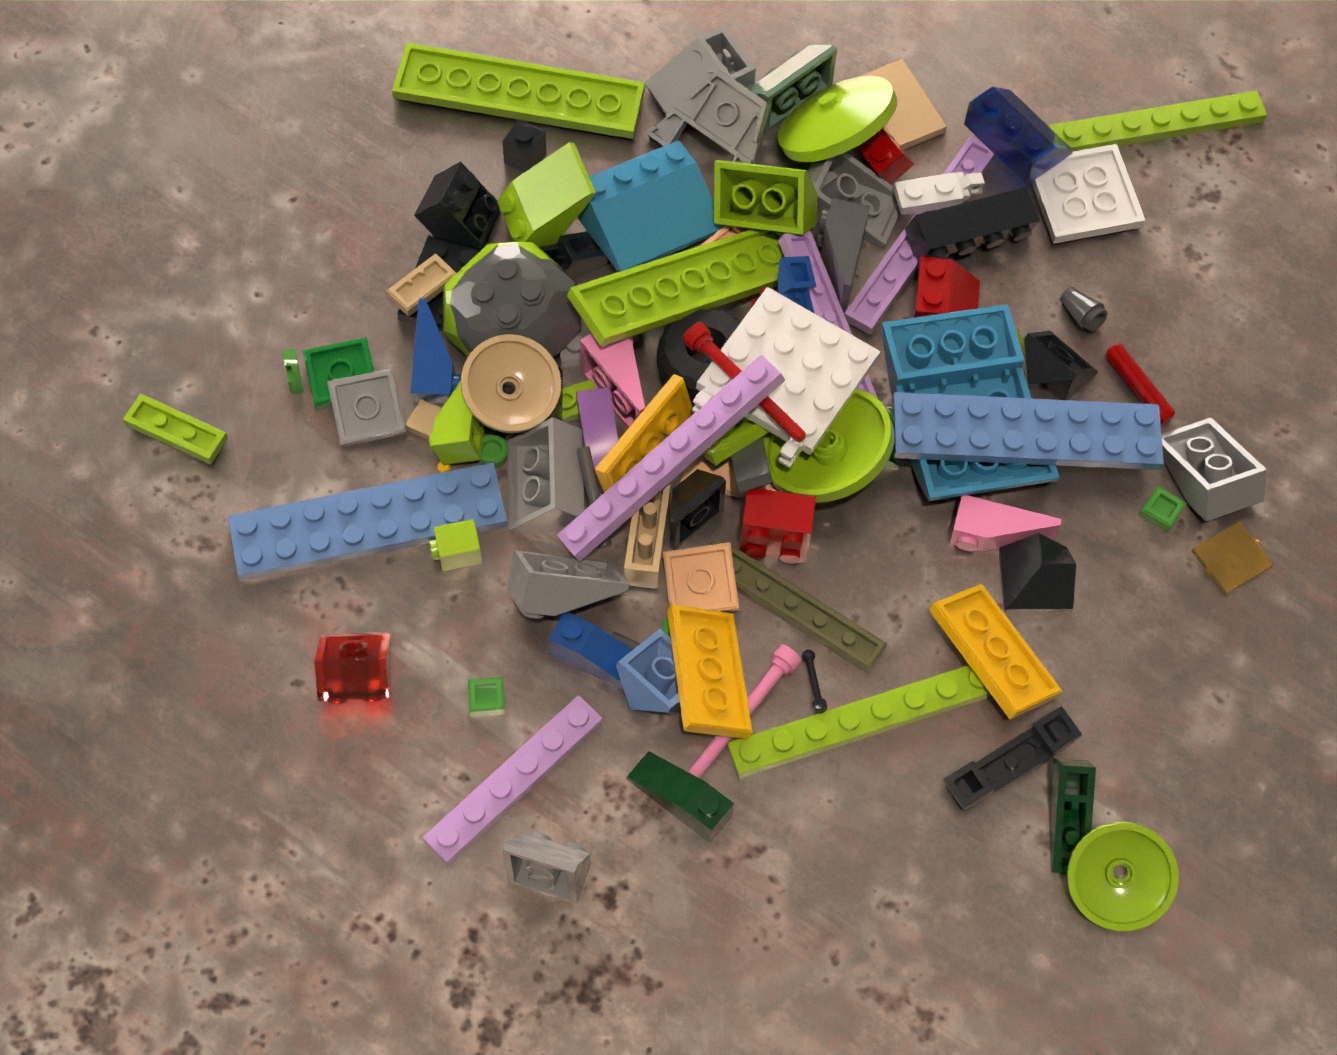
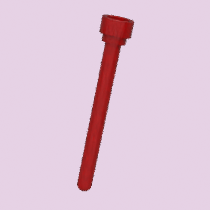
[682,322,806,442]

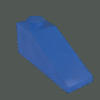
[410,298,461,404]
[548,612,632,690]

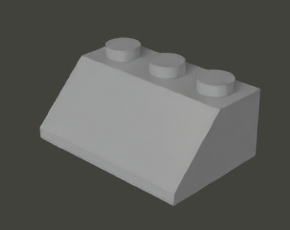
[507,417,585,532]

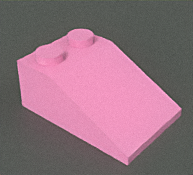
[580,333,645,428]

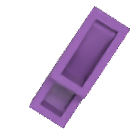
[576,387,618,495]

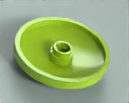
[777,76,897,162]
[764,388,895,503]

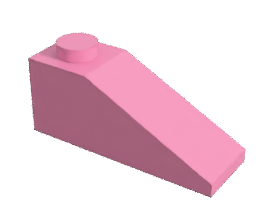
[949,495,1062,552]

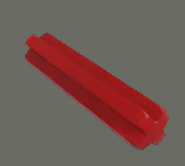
[1105,343,1175,425]

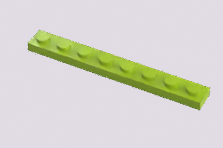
[1022,90,1267,160]
[727,665,993,779]

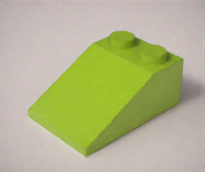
[497,142,596,247]

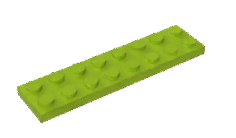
[392,42,645,139]
[567,229,786,346]

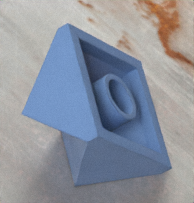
[616,629,681,715]

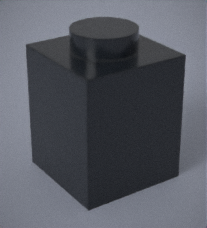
[502,119,547,173]

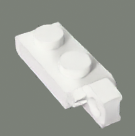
[893,172,985,215]

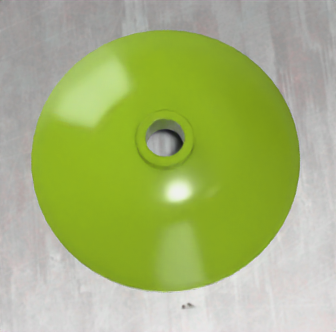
[1067,822,1179,931]

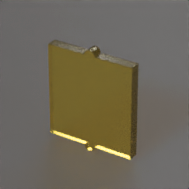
[1191,521,1274,595]

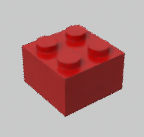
[739,488,816,564]

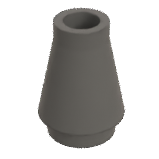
[1060,287,1108,331]

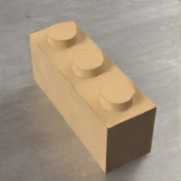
[624,482,671,589]

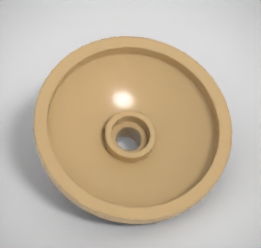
[461,334,561,433]

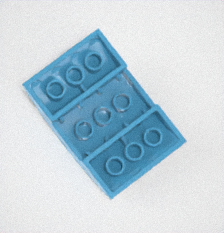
[881,304,1060,501]

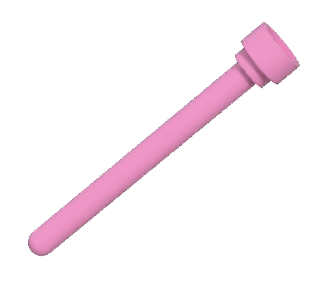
[688,644,802,778]

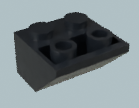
[414,161,500,248]

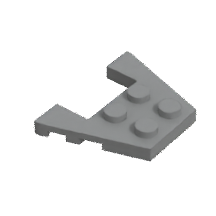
[646,69,771,164]

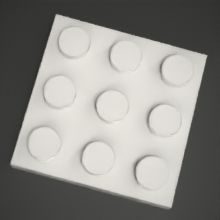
[1026,144,1146,244]

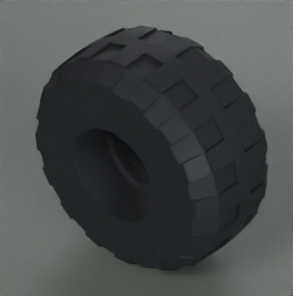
[657,309,741,405]

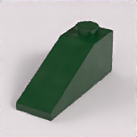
[626,751,734,843]
[1050,758,1096,873]

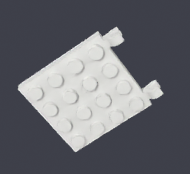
[692,287,880,468]

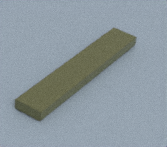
[709,536,887,674]

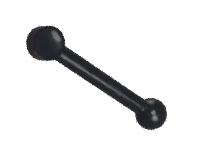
[802,649,827,713]

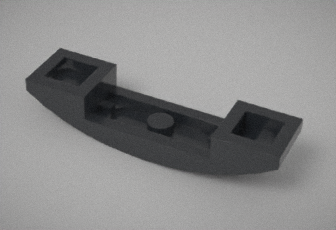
[943,706,1082,810]

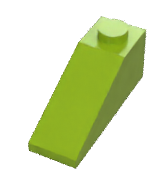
[429,380,485,465]

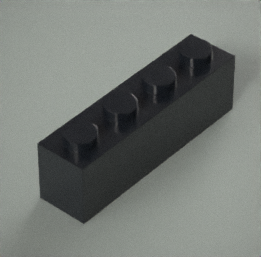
[905,187,1040,262]

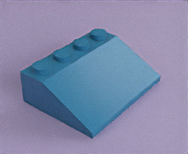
[577,141,725,272]

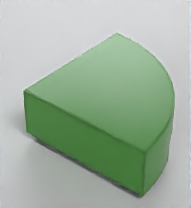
[282,348,304,394]

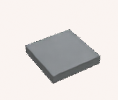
[327,368,406,447]

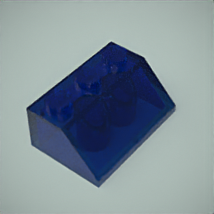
[964,86,1073,185]

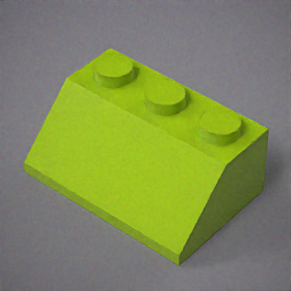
[714,160,818,235]

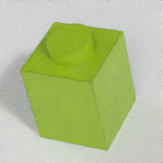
[429,519,482,572]

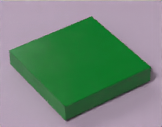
[302,337,375,411]

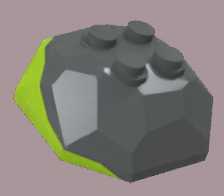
[443,242,582,359]

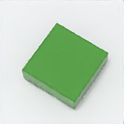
[1139,486,1187,532]
[468,677,505,717]

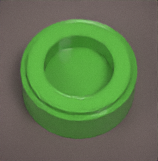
[477,434,508,469]

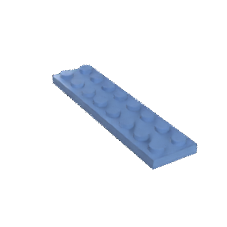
[892,392,1164,470]
[228,462,508,581]

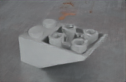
[645,26,756,115]

